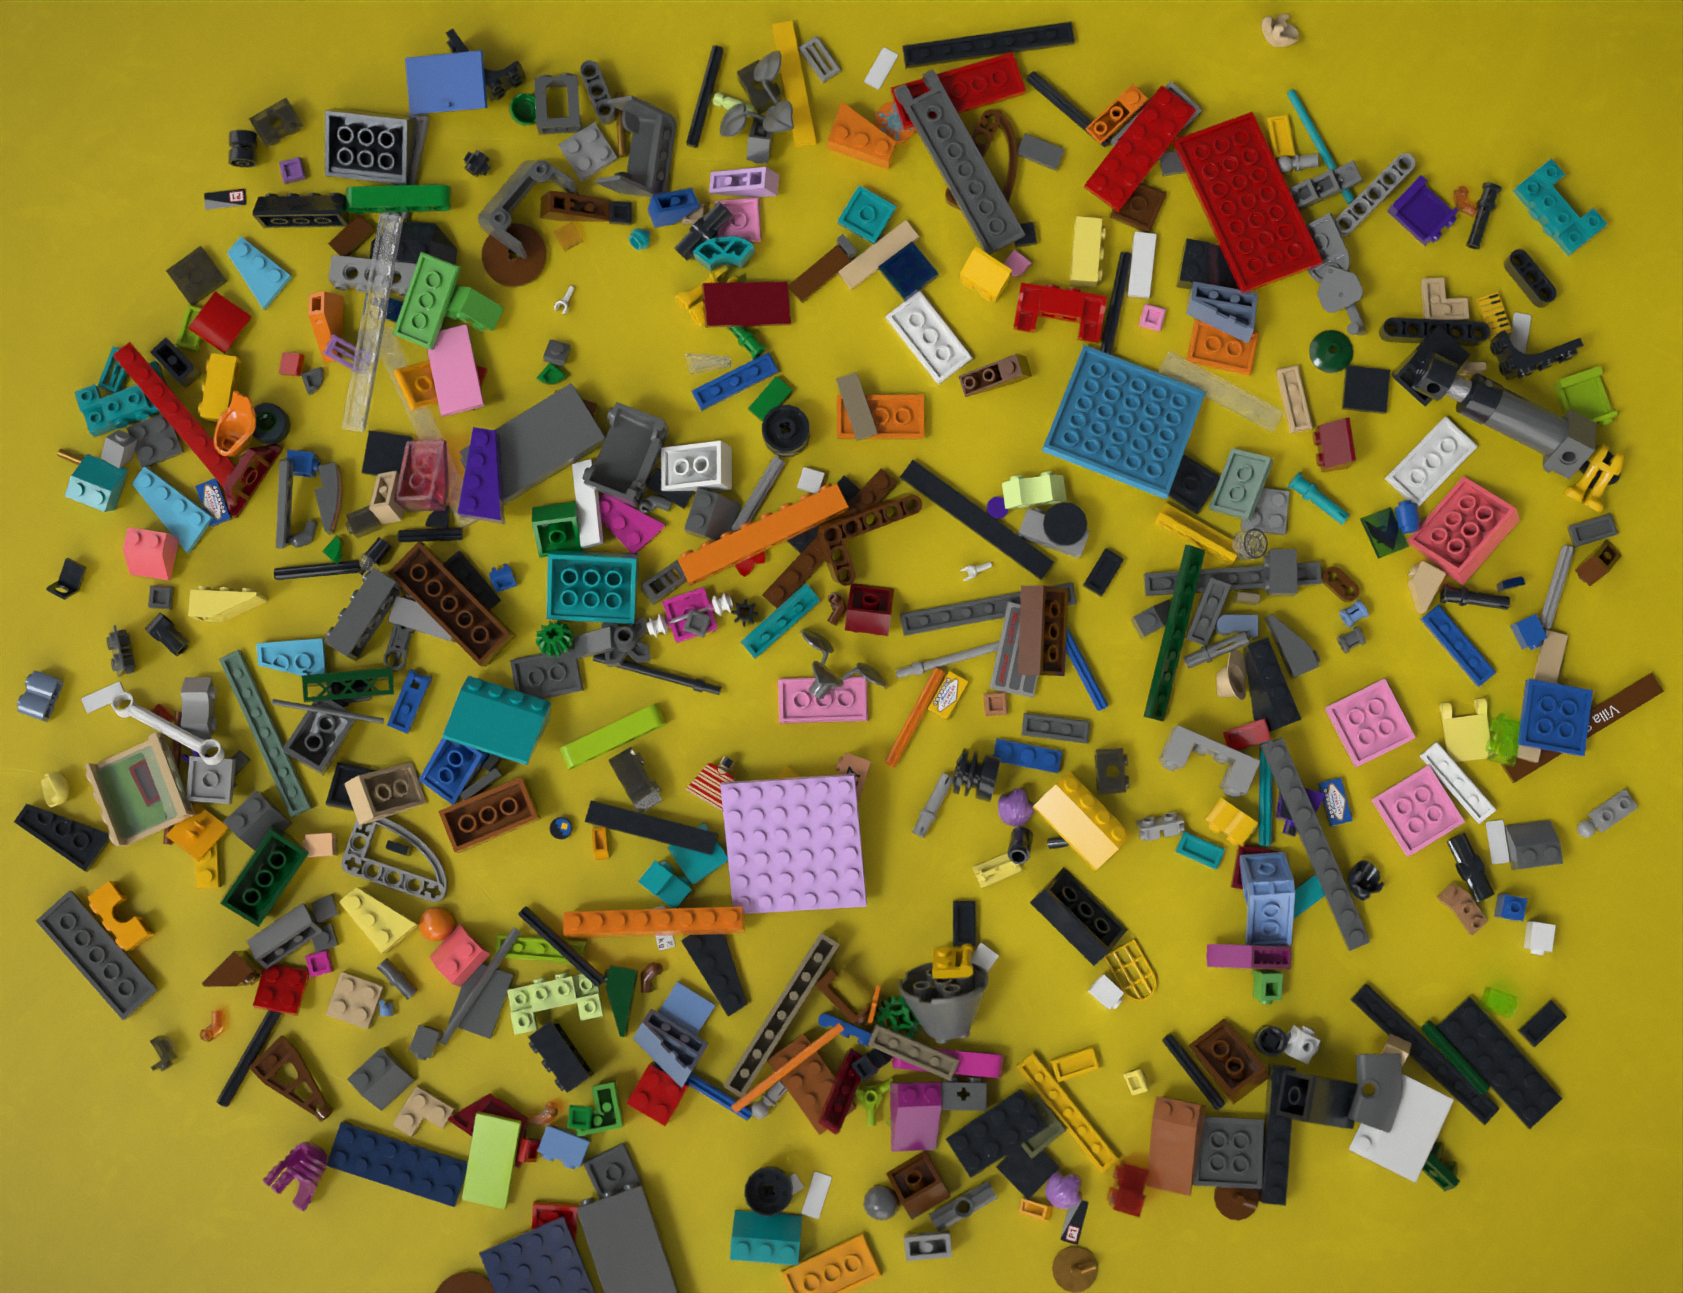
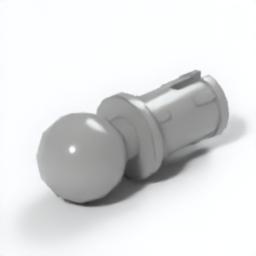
[1276,153,1318,173]
[752,1081,787,1119]

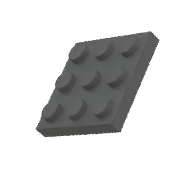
[1193,1117,1264,1189]

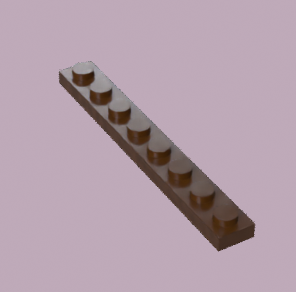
[762,468,897,609]

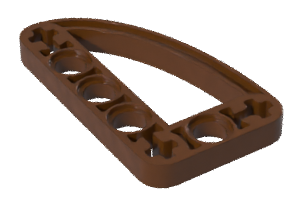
[945,109,1017,210]

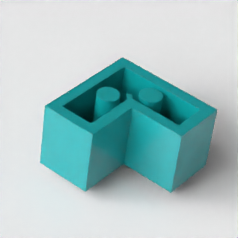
[638,860,693,909]

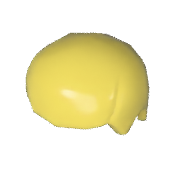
[41,772,70,807]

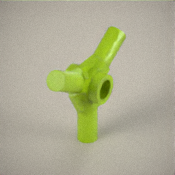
[855,1078,894,1126]

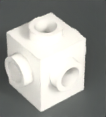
[1284,1025,1320,1064]

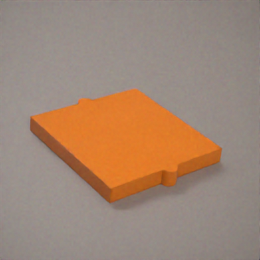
[867,985,881,1025]

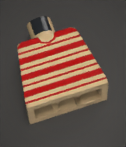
[686,756,737,812]

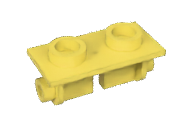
[972,853,1022,888]

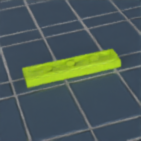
[495,934,587,963]

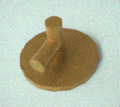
[1052,1246,1097,1293]

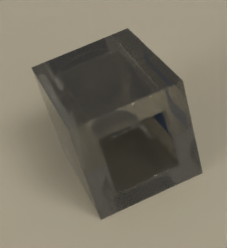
[345,505,382,538]

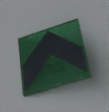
[1360,507,1409,559]

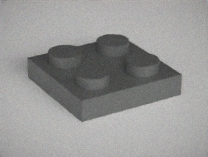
[127,414,184,468]

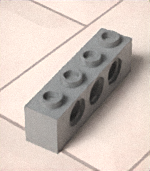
[329,255,417,297]

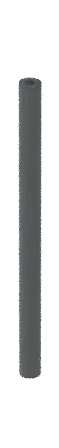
[438,927,521,1045]

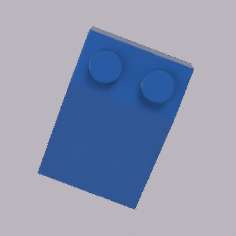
[419,738,491,805]

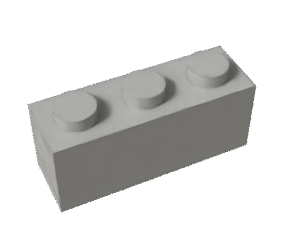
[1018,507,1090,559]

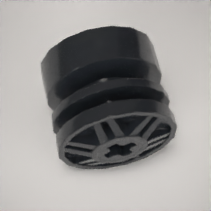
[952,748,1001,802]
[744,1166,793,1216]

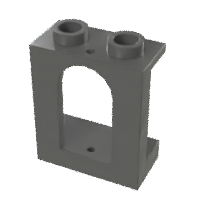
[534,73,582,135]

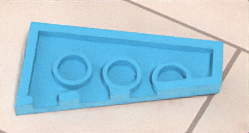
[132,466,214,553]

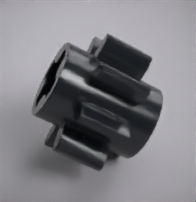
[463,150,491,177]
[731,599,759,628]

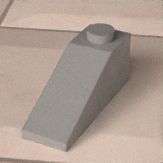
[388,594,455,643]

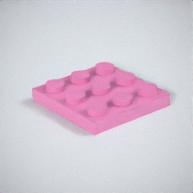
[1324,679,1416,767]
[1371,765,1465,857]

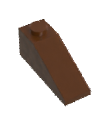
[540,190,611,222]

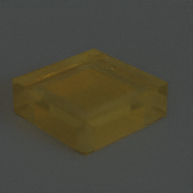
[554,222,583,252]

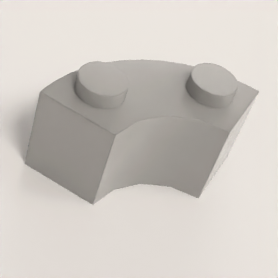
[181,677,218,740]

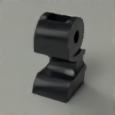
[851,1048,893,1081]

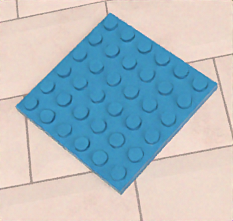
[1042,345,1206,499]

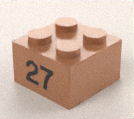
[836,753,871,802]

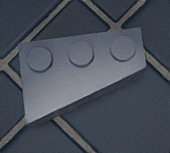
[1186,282,1258,343]
[633,1009,709,1088]

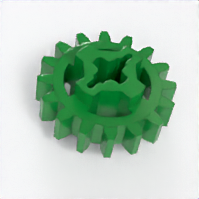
[873,995,920,1040]

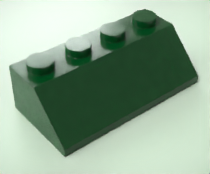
[220,824,309,927]

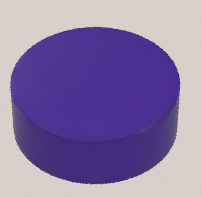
[987,497,1009,519]

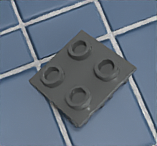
[106,625,136,677]

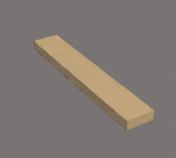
[1515,630,1568,763]

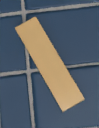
[838,220,919,290]

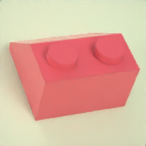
[123,527,180,581]
[429,924,491,987]

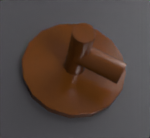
[1214,1187,1259,1221]

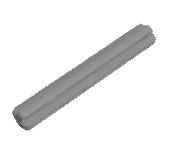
[732,456,785,532]
[1539,545,1575,629]

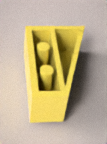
[339,887,419,953]

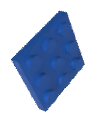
[1517,679,1593,757]

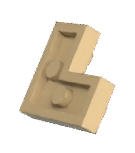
[1421,278,1469,321]
[392,1085,455,1137]

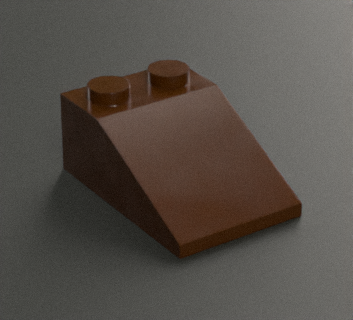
[1189,1019,1269,1105]

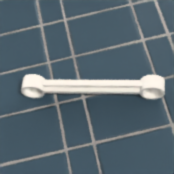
[111,692,225,765]

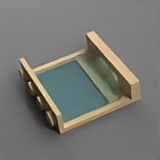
[85,732,196,847]

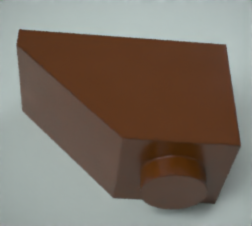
[1575,539,1622,586]

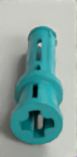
[1287,471,1350,525]

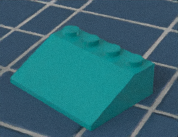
[546,550,639,624]
[442,676,552,765]

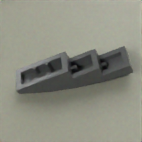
[1289,160,1364,211]

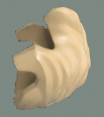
[1262,14,1299,47]

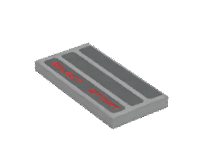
[989,602,1038,698]

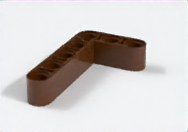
[817,493,922,586]

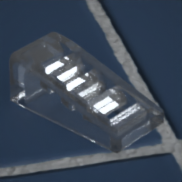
[685,353,732,375]

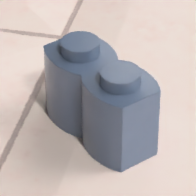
[17,670,64,722]

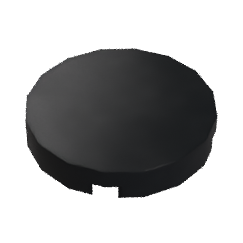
[1043,502,1087,546]

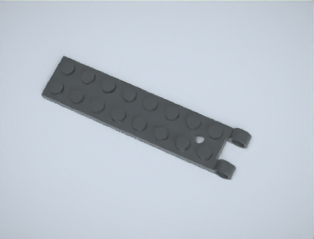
[894,69,1025,255]

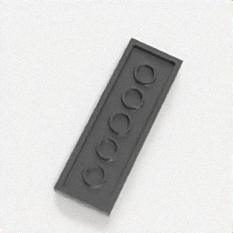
[36,890,159,1020]

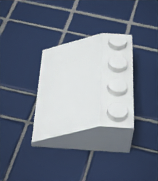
[1349,1074,1454,1183]

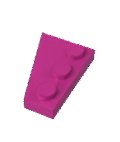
[599,494,666,554]

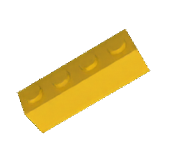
[1033,771,1132,871]

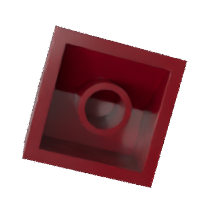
[1313,417,1356,472]
[845,583,894,636]

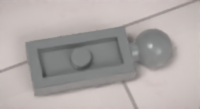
[1577,789,1638,838]

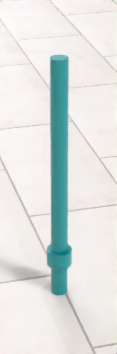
[1287,89,1355,204]

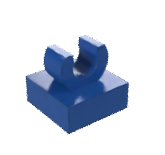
[489,563,517,593]

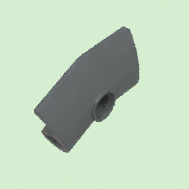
[1347,1053,1403,1133]

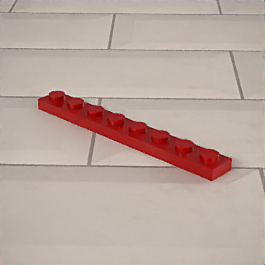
[113,342,236,489]

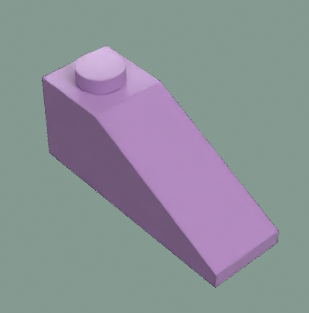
[709,167,779,197]

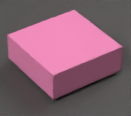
[1139,304,1166,332]

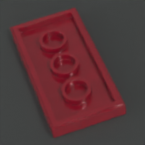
[702,281,791,328]

